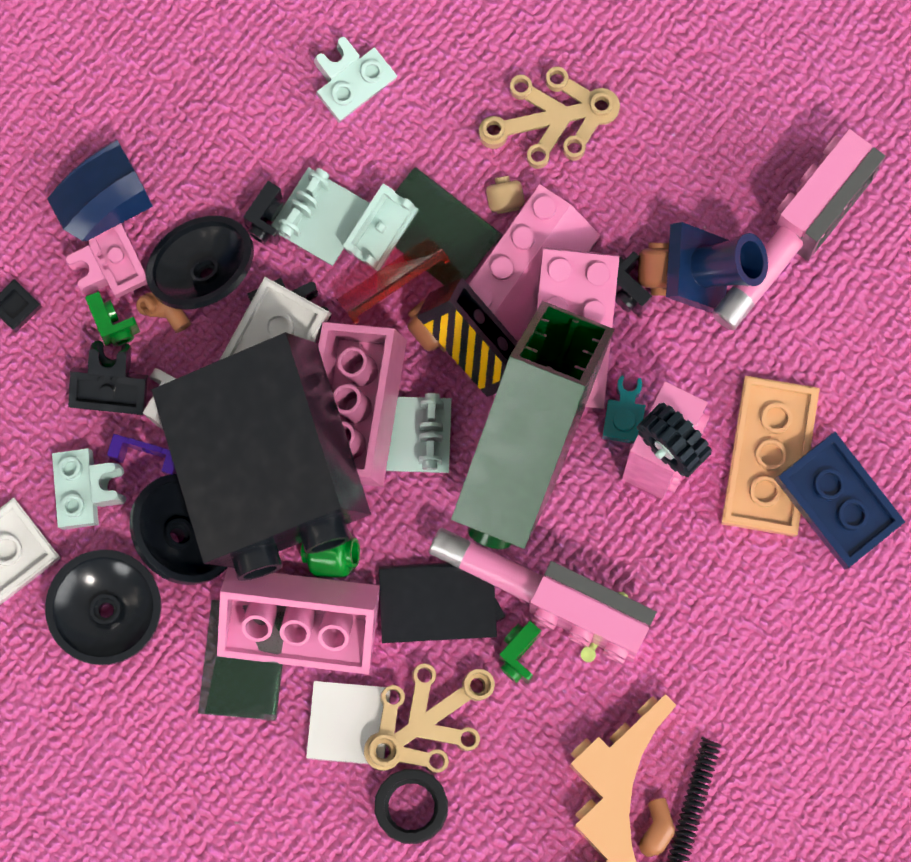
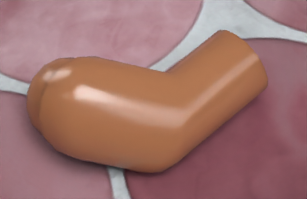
[136,292,191,333]
[639,798,675,857]

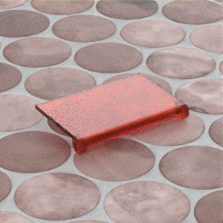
[336,237,450,325]

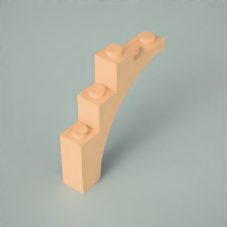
[569,694,676,862]

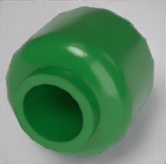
[301,530,360,577]

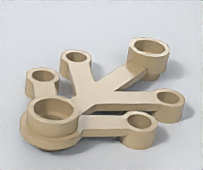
[479,67,620,169]
[364,663,495,773]

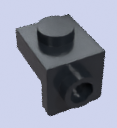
[615,251,652,317]

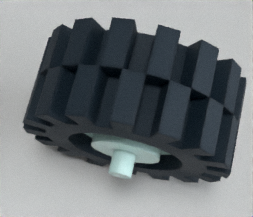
[637,403,712,477]

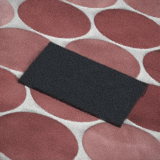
[379,562,497,644]

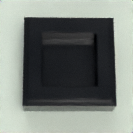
[0,279,42,333]

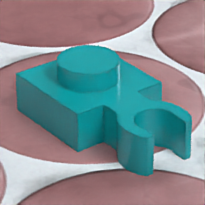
[602,375,646,444]

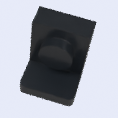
[243,181,284,245]

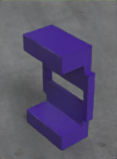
[107,434,177,475]

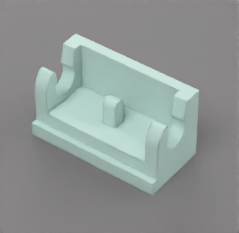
[342,183,419,272]

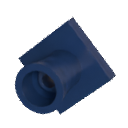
[666,222,768,313]

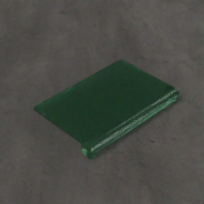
[395,167,503,285]
[198,600,286,721]

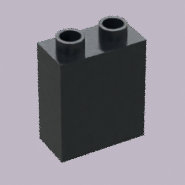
[151,332,371,581]

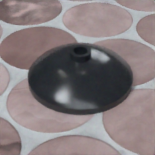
[146,216,254,310]
[130,474,228,585]
[45,550,162,665]

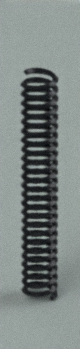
[667,737,722,862]

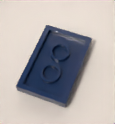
[774,432,905,570]

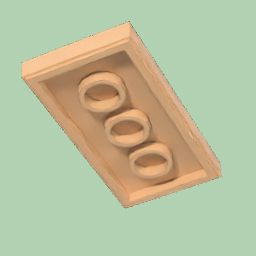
[721,376,820,537]

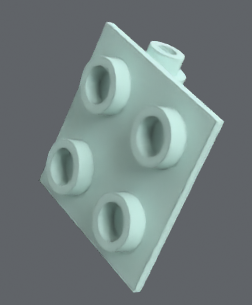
[271,167,370,266]
[386,393,452,473]

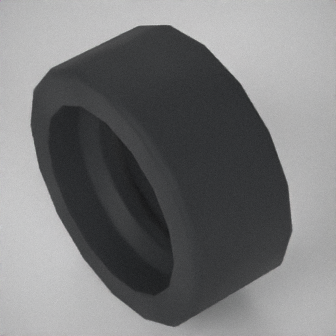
[374,769,448,844]

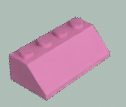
[469,184,600,342]
[217,567,380,675]

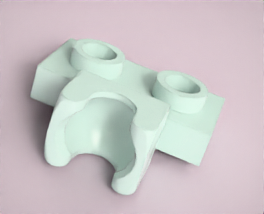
[314,37,397,123]
[52,448,126,530]

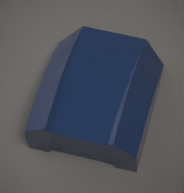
[47,139,153,241]

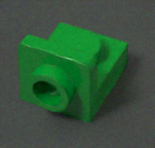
[85,291,140,347]

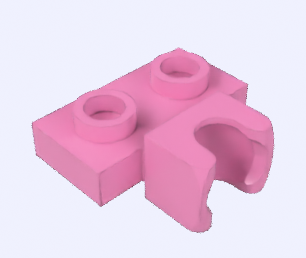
[66,224,147,299]

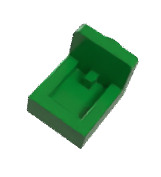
[499,621,541,684]

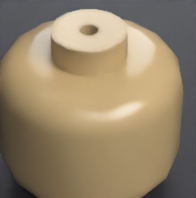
[486,176,525,214]

